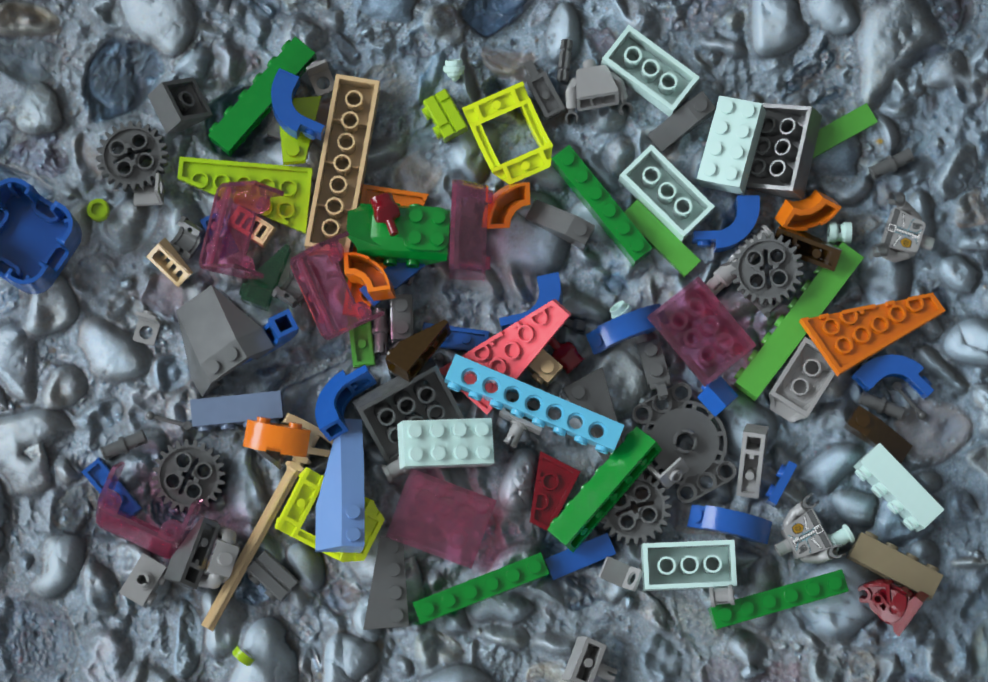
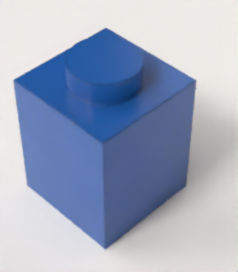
[697,376,739,417]

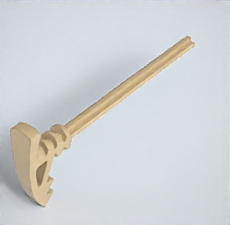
[201,413,333,631]

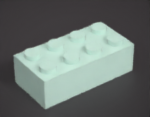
[601,25,700,117]
[697,96,766,195]
[618,144,715,242]
[397,418,494,469]
[853,443,944,532]
[641,540,737,591]

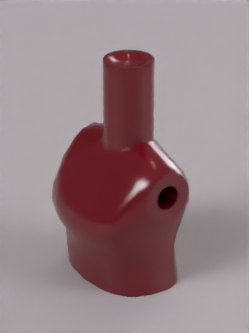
[369,192,400,236]
[548,336,584,374]

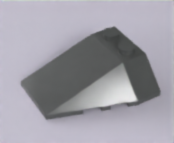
[176,285,275,397]

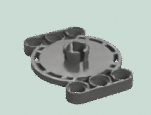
[632,382,737,504]

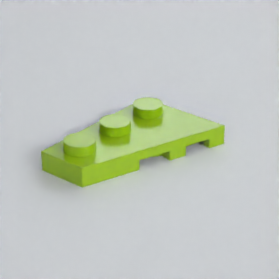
[279,96,321,165]

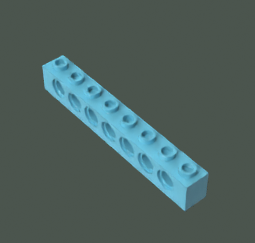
[444,354,625,454]

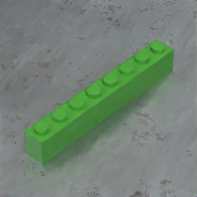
[734,242,864,401]

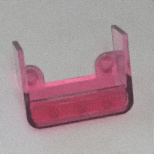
[449,179,493,280]
[199,181,284,279]
[290,231,385,340]
[96,461,203,559]

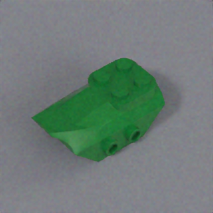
[346,203,450,268]

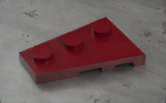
[529,451,581,533]

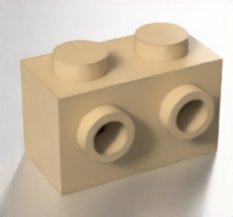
[527,349,563,387]

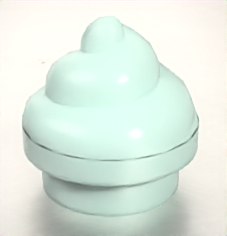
[443,59,465,82]
[610,300,632,319]

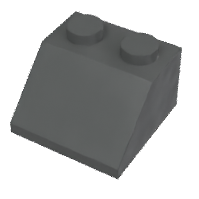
[147,77,213,134]

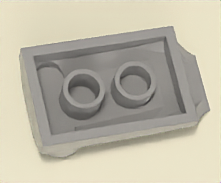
[769,337,835,423]

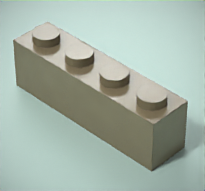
[846,531,944,601]

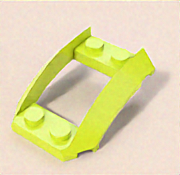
[462,81,553,185]
[275,467,385,562]

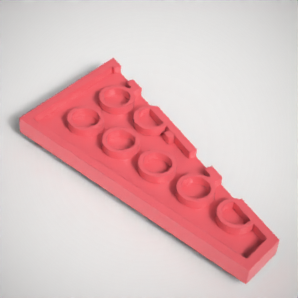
[439,299,572,415]

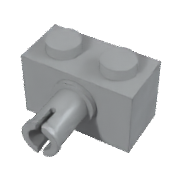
[499,392,550,448]
[119,553,167,608]
[562,636,617,682]

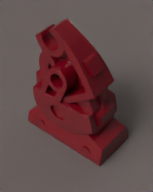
[858,579,929,636]

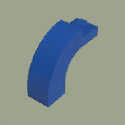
[271,68,325,141]
[692,195,760,253]
[499,272,563,331]
[585,303,669,355]
[239,309,299,367]
[851,354,934,399]
[315,365,377,442]
[687,504,772,544]

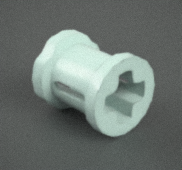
[827,524,855,551]

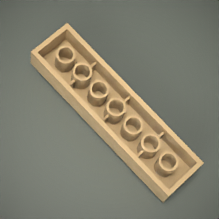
[304,74,381,257]

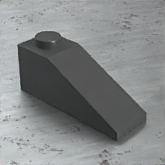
[648,91,716,153]
[525,199,595,250]
[164,517,221,590]

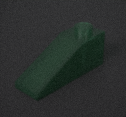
[239,244,291,312]

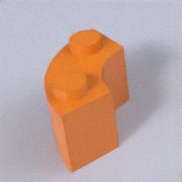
[480,182,530,229]
[775,189,841,231]
[343,252,396,301]
[243,416,311,457]

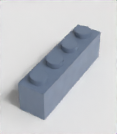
[190,391,284,432]

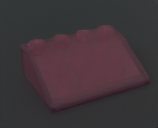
[647,276,756,387]
[386,468,497,569]

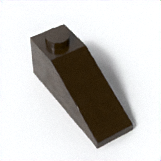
[775,225,842,271]
[385,320,451,383]
[843,405,912,464]

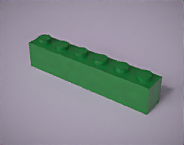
[208,36,317,157]
[551,145,653,267]
[547,426,662,552]
[412,552,549,625]
[708,569,849,630]

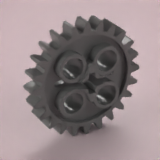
[96,121,169,193]
[730,233,804,306]
[151,439,226,513]
[600,473,672,546]

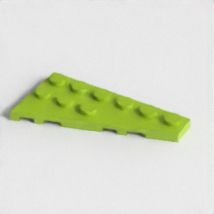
[177,157,313,234]

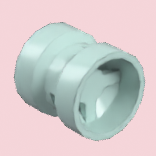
[827,221,852,244]

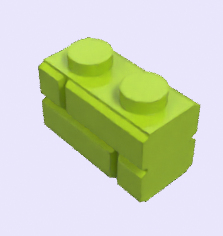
[421,89,468,143]

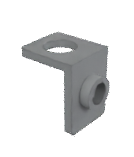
[306,59,334,96]
[133,173,165,206]
[133,310,161,346]
[647,457,689,490]
[599,556,643,591]

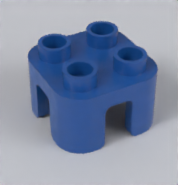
[0,178,82,294]

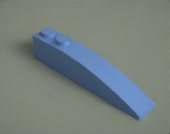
[315,419,365,553]

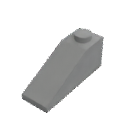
[736,423,769,499]

